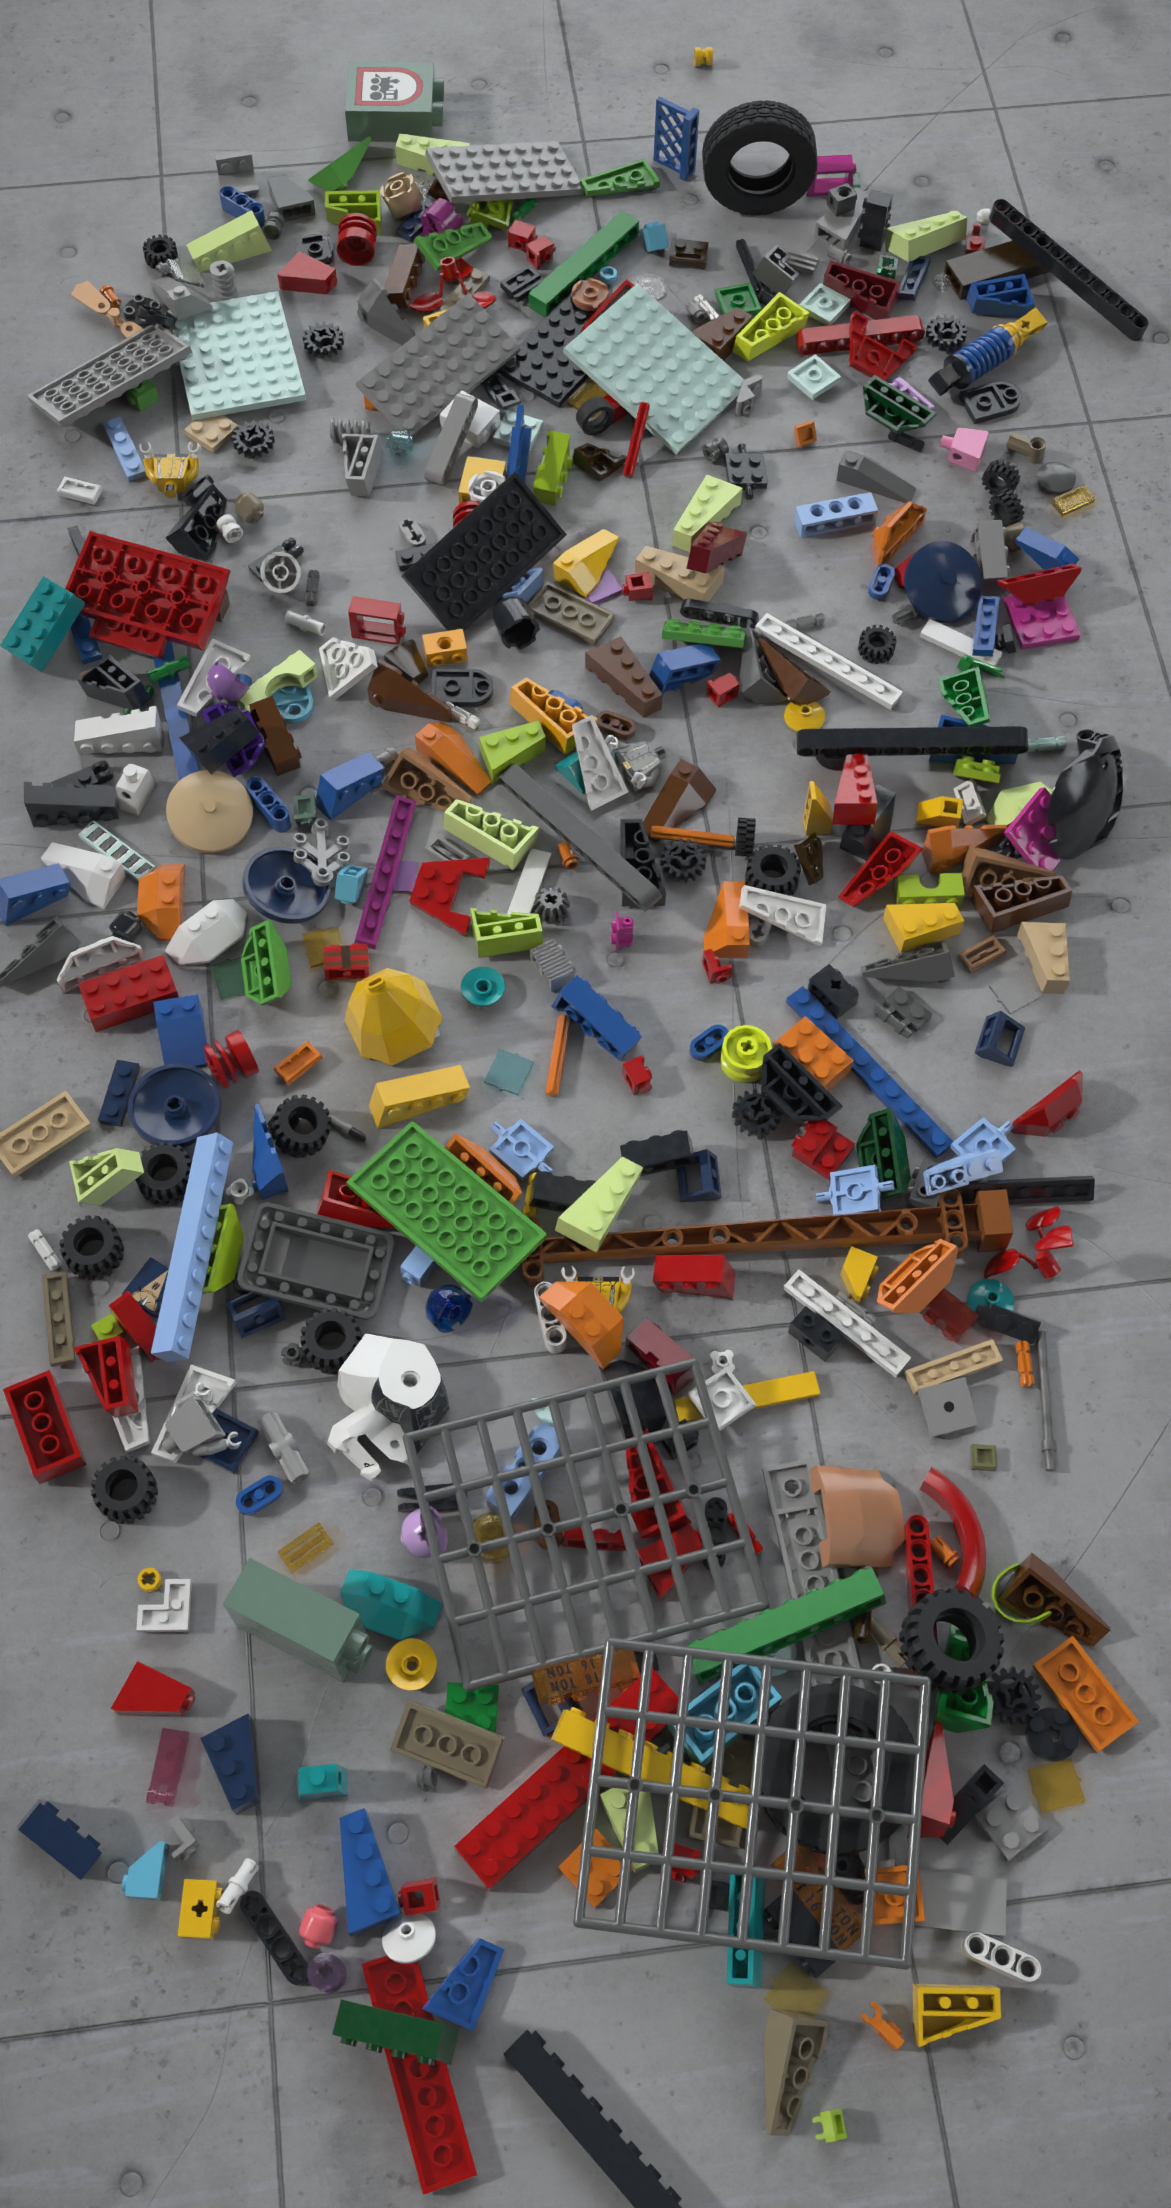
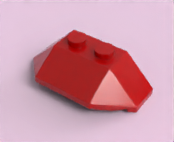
[997,564,1082,606]
[1011,1070,1083,1137]

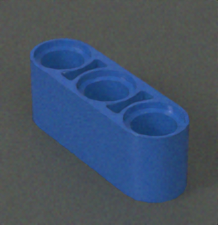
[219,186,265,228]
[246,776,291,833]

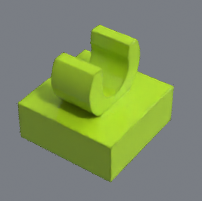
[812,2108,847,2143]

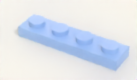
[102,416,146,482]

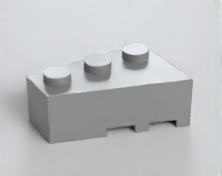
[342,434,384,496]
[970,520,1010,586]

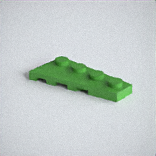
[580,158,660,197]
[414,222,492,271]

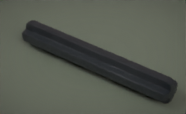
[736,238,765,296]

